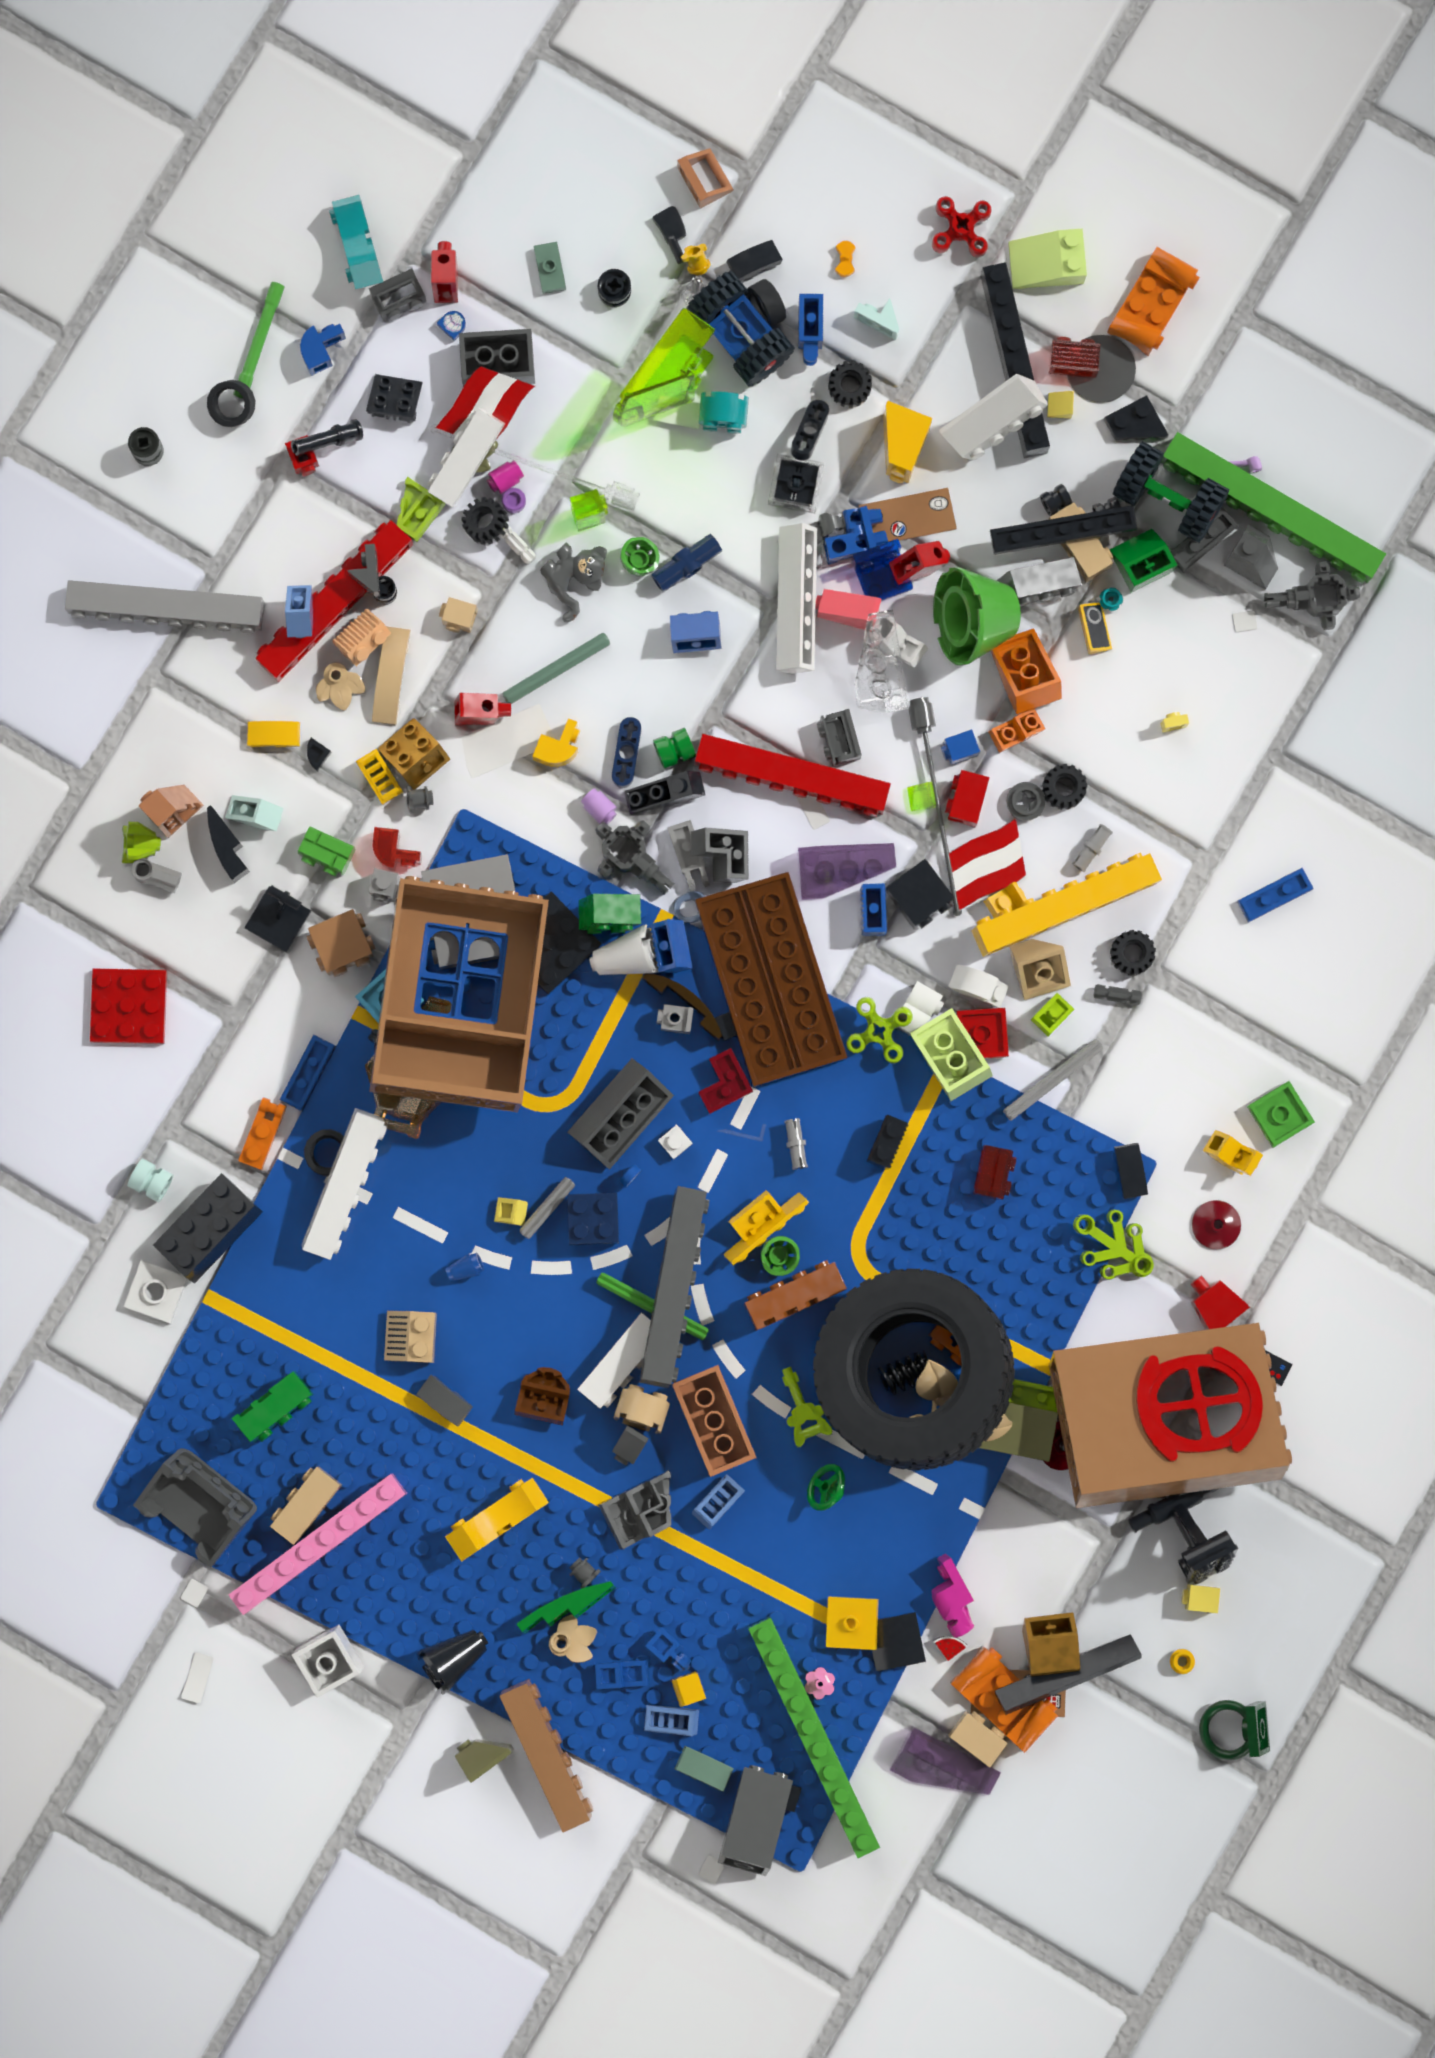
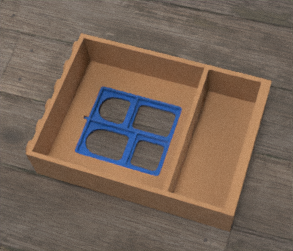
[369,876,549,1113]

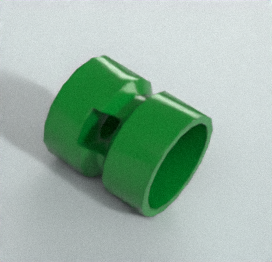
[653,728,696,769]

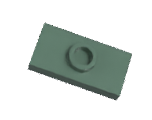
[534,242,566,294]

